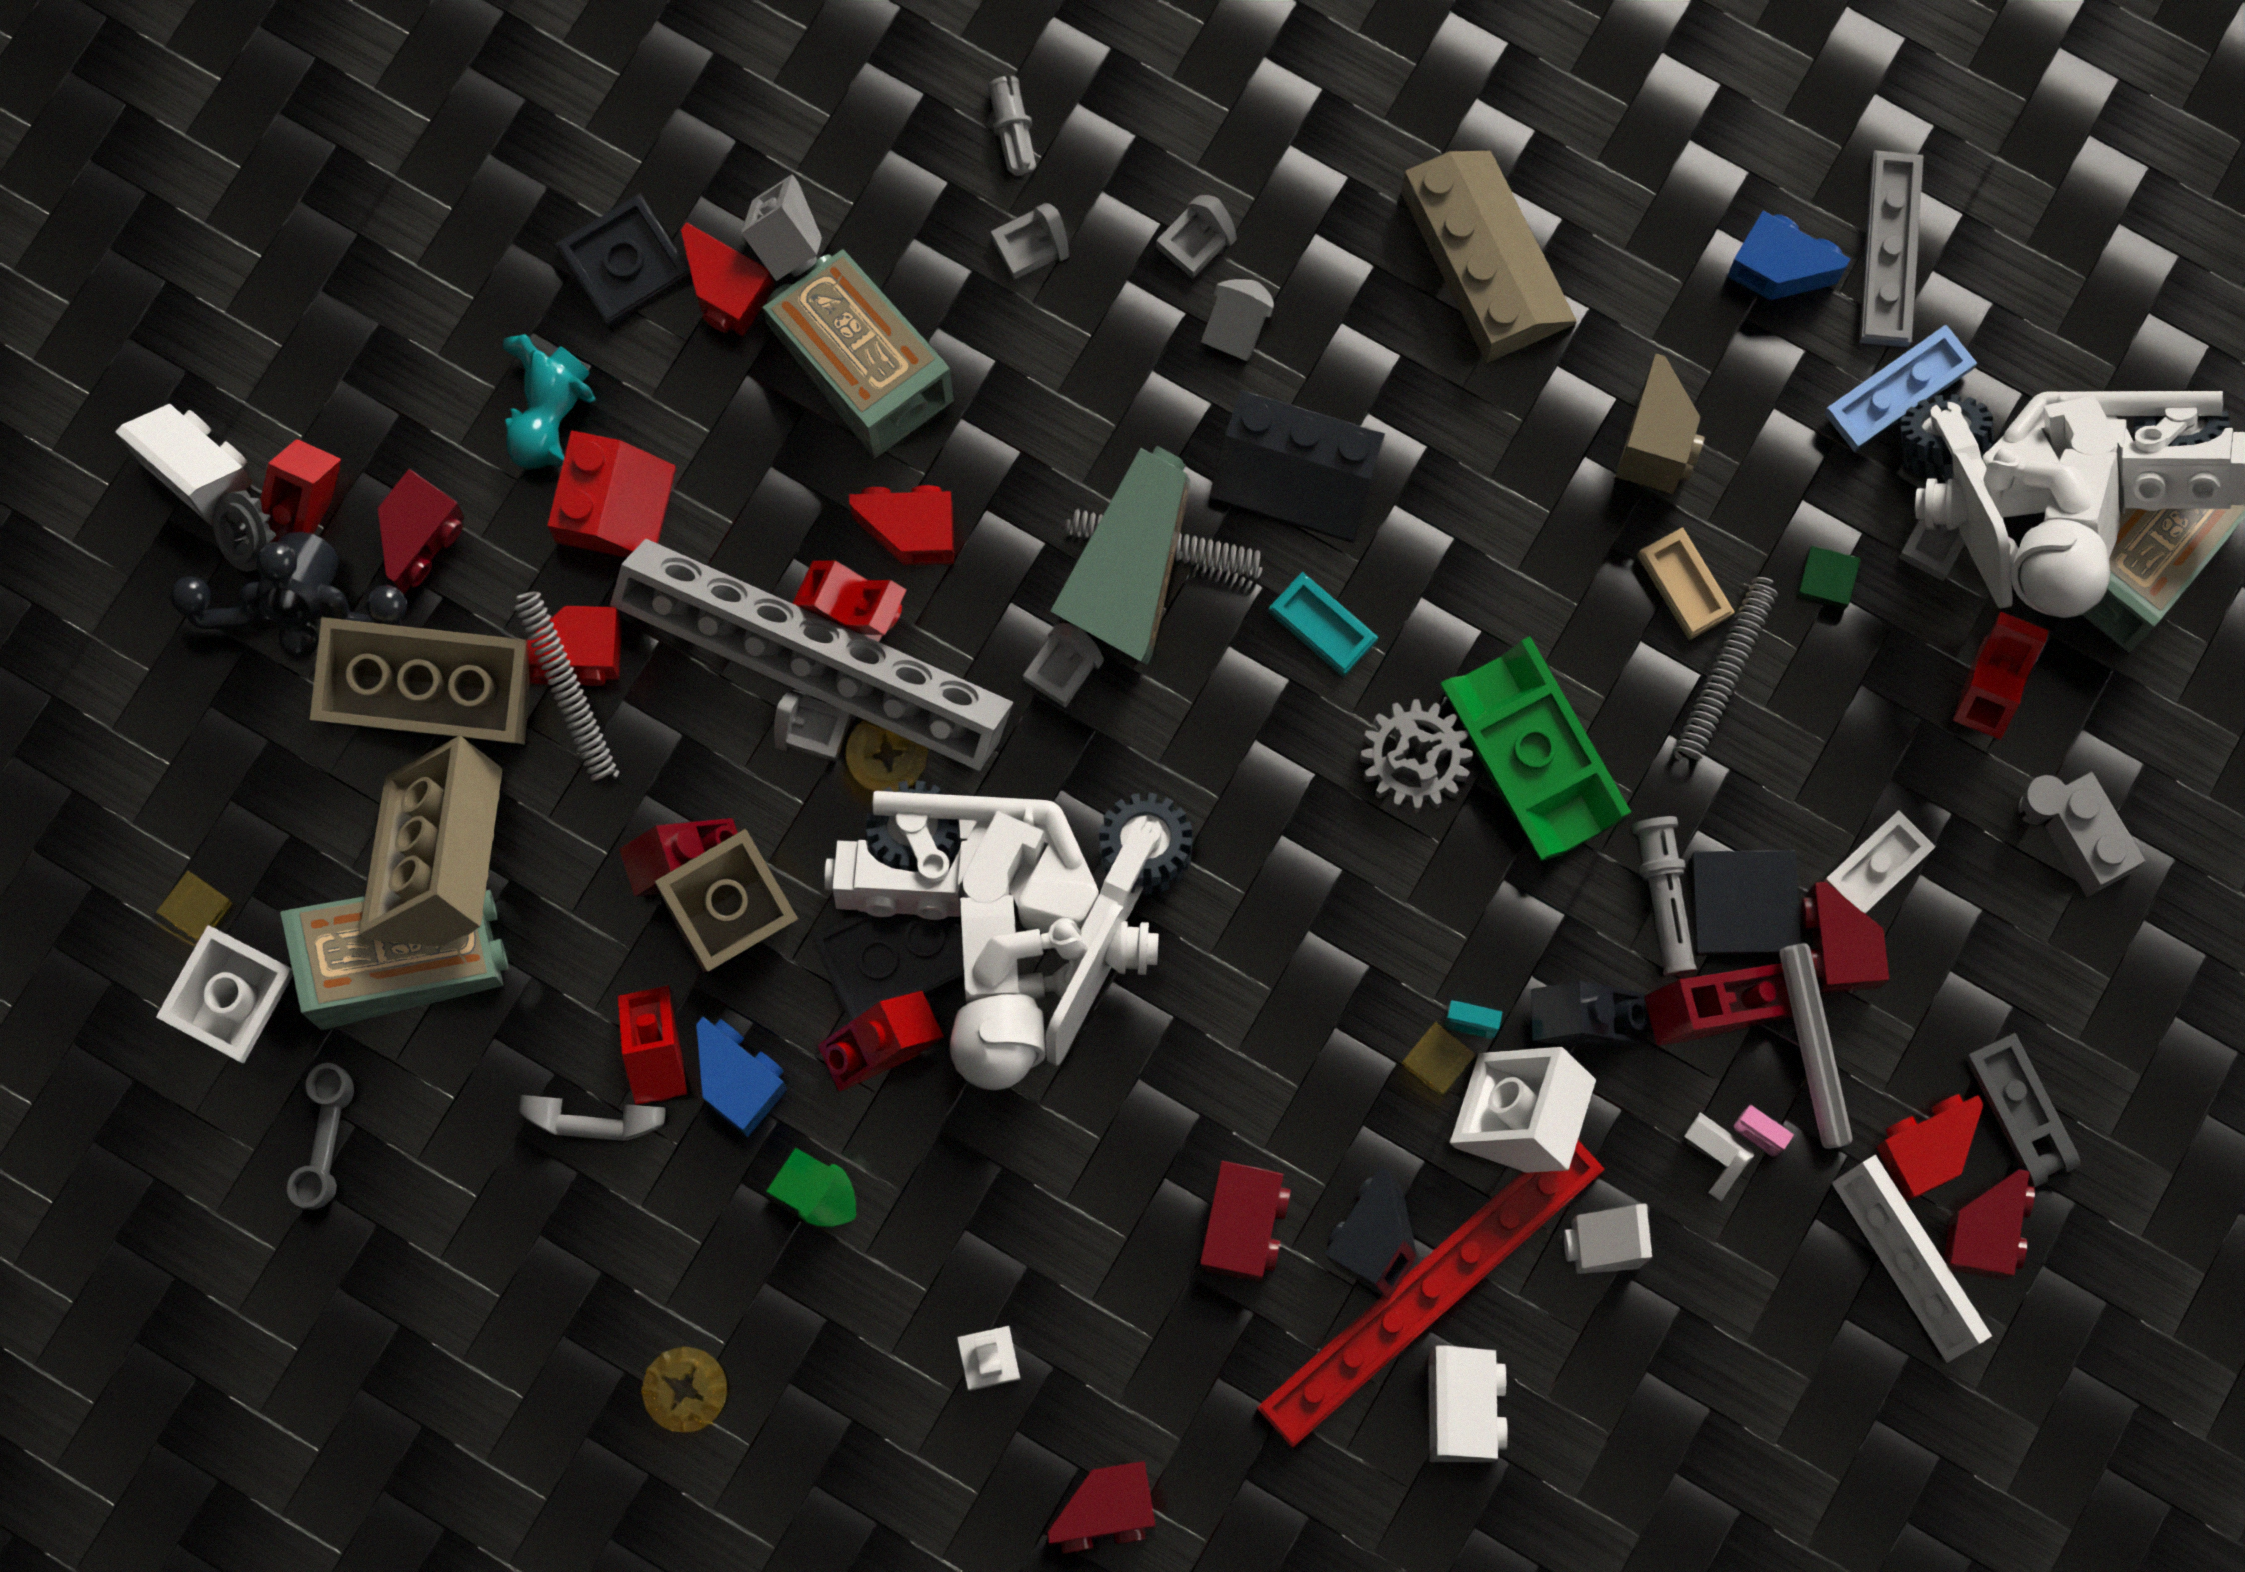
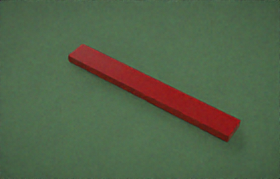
[1257,1140,1604,1449]

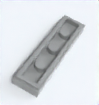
[1859,151,1923,348]

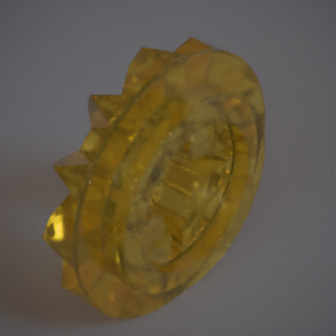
[846,720,928,793]
[641,1346,727,1432]

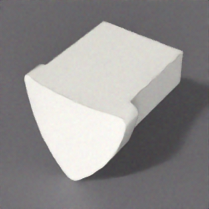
[1685,1112,1754,1201]

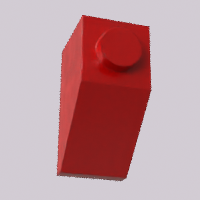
[681,222,775,336]
[260,439,341,543]
[618,985,687,1105]

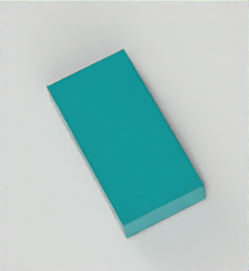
[1268,572,1378,678]

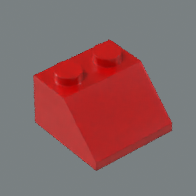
[547,430,676,558]

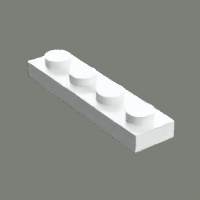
[1832,1155,1992,1363]

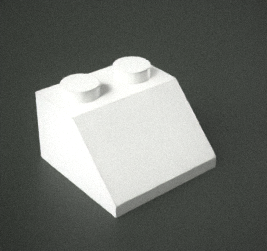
[115,404,253,526]
[156,925,293,1064]
[1450,1047,1596,1172]
[1428,1346,1507,1462]

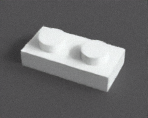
[1824,810,1935,914]

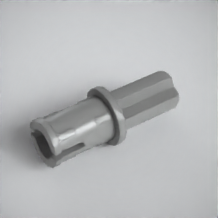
[987,76,1036,176]

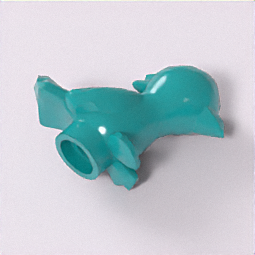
[502,334,596,470]

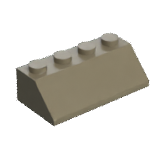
[1401,151,1577,363]
[310,617,530,745]
[359,735,502,947]

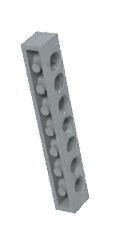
[610,539,1013,771]

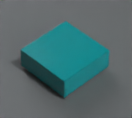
[1444,1000,1502,1039]

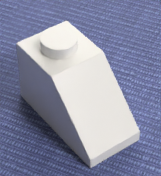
[1564,1204,1652,1274]

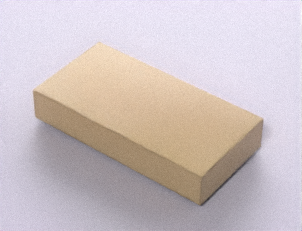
[1637,527,1735,640]

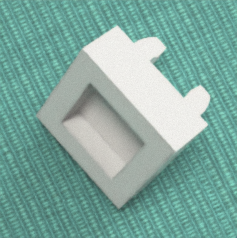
[957,1326,1020,1391]

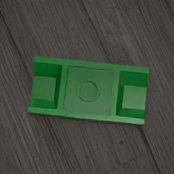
[1440,636,1631,862]

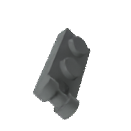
[1965,1033,2081,1188]

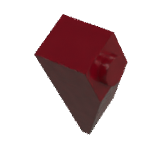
[1644,963,1793,1046]

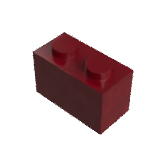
[1199,1161,1291,1282]

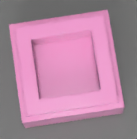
[1733,1104,1794,1157]

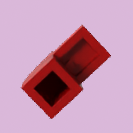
[792,560,907,642]
[1953,611,2049,740]

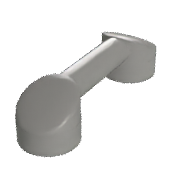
[519,1095,666,1141]

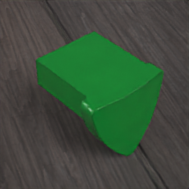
[766,1148,856,1227]

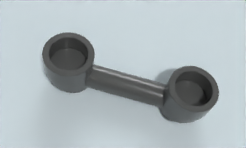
[287,1063,354,1210]

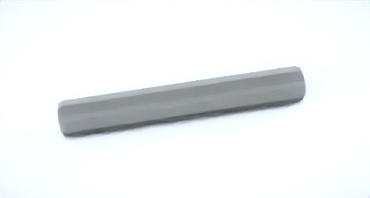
[1779,943,1853,1149]

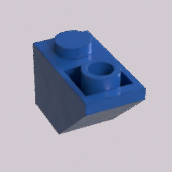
[1727,211,1850,300]
[696,1017,788,1138]

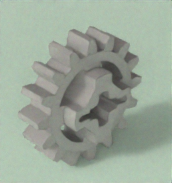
[1360,699,1473,813]

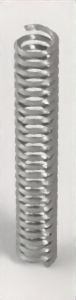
[1065,509,1263,580]
[1673,577,1778,760]
[514,592,619,781]

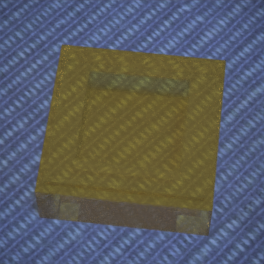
[156,871,232,942]
[1402,1022,1476,1097]

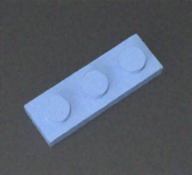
[1824,325,1977,452]

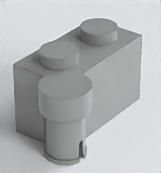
[2018,772,2145,897]

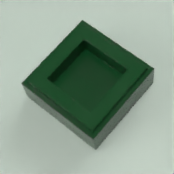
[1797,545,1860,610]

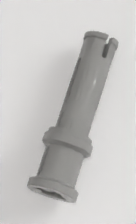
[1631,816,1697,976]

